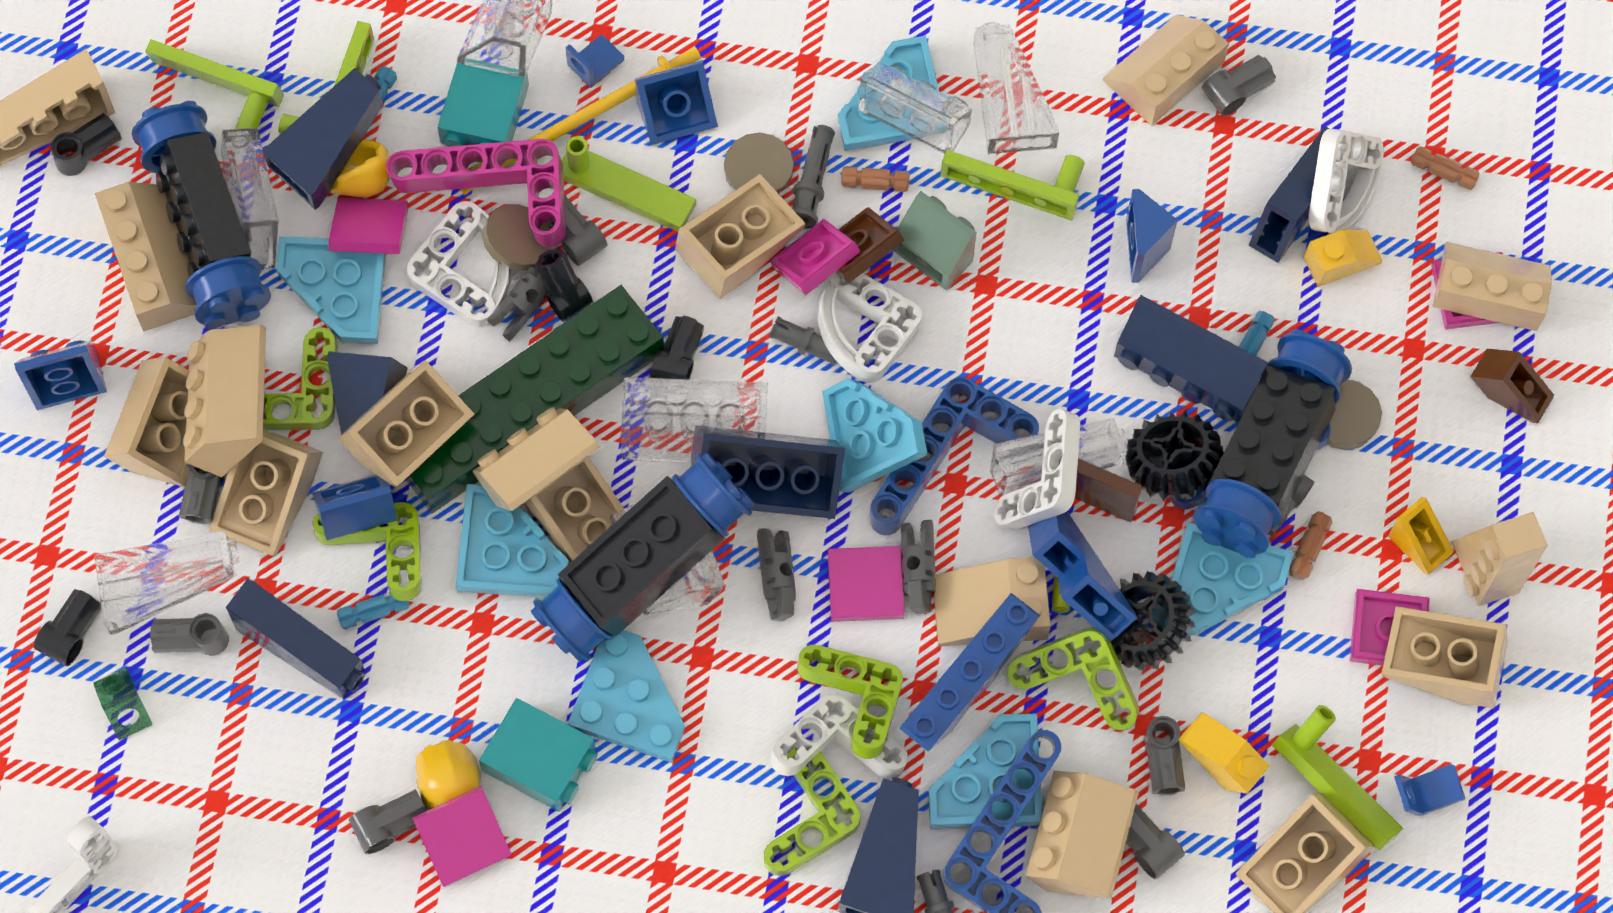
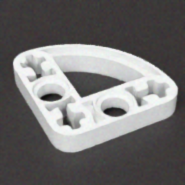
[1309,129,1384,233]
[407,201,510,327]
[818,272,922,383]

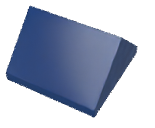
[635,60,718,145]
[1126,189,1178,283]
[312,475,397,540]

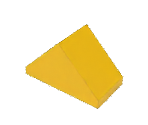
[1388,497,1454,575]

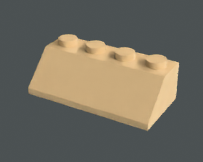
[95,182,197,332]
[183,325,266,477]

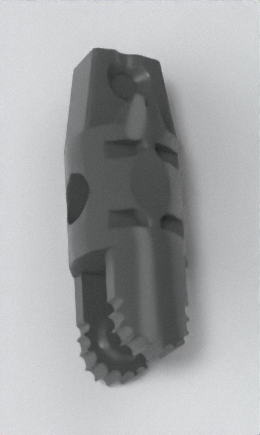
[487,267,549,342]
[901,519,936,614]
[757,528,796,621]

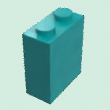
[437,55,529,147]
[479,698,598,812]

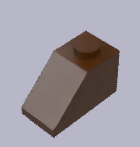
[1470,349,1554,423]

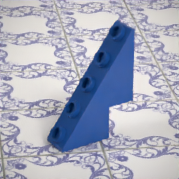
[1028,506,1137,642]
[899,593,1040,752]

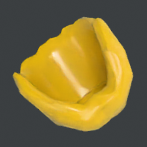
[329,139,389,198]
[415,740,481,810]

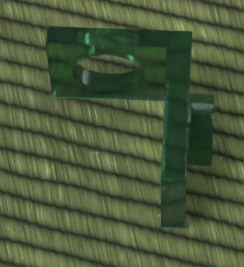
[93,667,152,740]

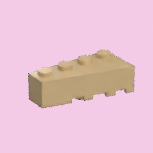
[0,49,115,166]
[1451,512,1548,606]

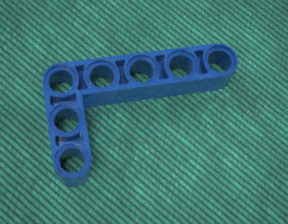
[870,377,1039,535]
[943,730,1061,913]

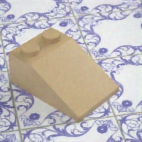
[675,174,805,299]
[209,429,323,556]
[524,456,626,562]
[934,557,1051,647]
[1382,607,1508,708]
[1236,793,1375,913]

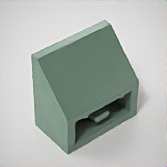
[893,191,977,291]

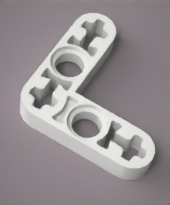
[994,409,1080,530]
[770,694,908,779]
[27,816,118,913]

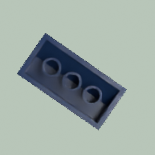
[1114,295,1268,423]
[690,425,845,519]

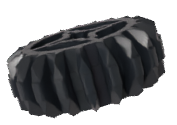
[1125,410,1224,501]
[1111,571,1196,671]

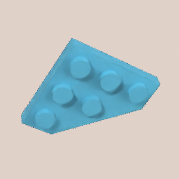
[838,36,947,151]
[276,236,386,344]
[822,378,927,493]
[455,484,569,598]
[1164,522,1294,636]
[568,630,685,763]
[928,714,1042,829]

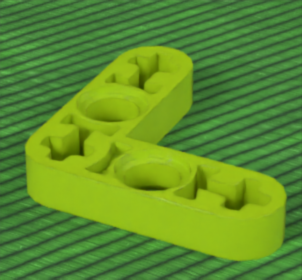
[263,327,337,430]
[312,502,422,601]
[1007,627,1139,730]
[797,645,903,759]
[764,739,860,876]

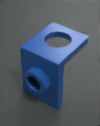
[565,35,625,88]
[1394,764,1465,816]

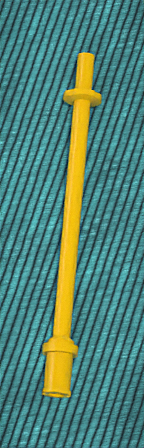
[460,47,701,195]

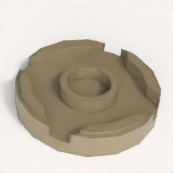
[724,132,794,194]
[482,204,552,271]
[1327,380,1382,450]

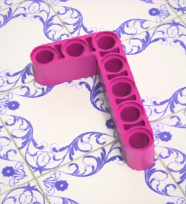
[386,139,566,247]

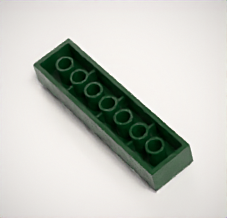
[405,285,664,514]

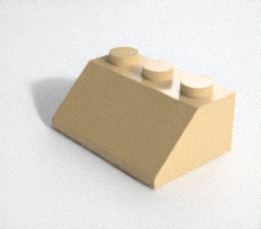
[1103,15,1229,126]
[1432,242,1552,331]
[104,357,189,486]
[338,360,474,488]
[472,407,601,511]
[1026,771,1139,898]

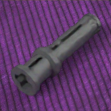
[792,125,835,229]

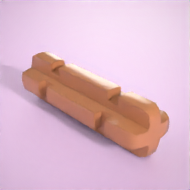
[1411,146,1480,190]
[841,166,910,192]
[1289,511,1333,580]

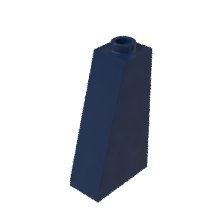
[262,68,383,210]
[1249,126,1330,263]
[226,578,365,699]
[838,778,919,913]

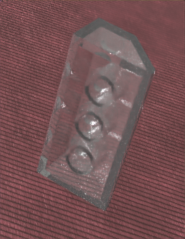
[621,377,768,463]

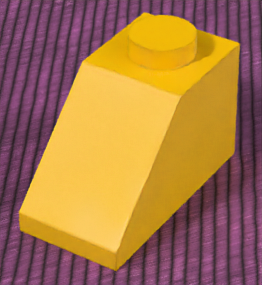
[1303,229,1383,287]
[1178,712,1270,794]

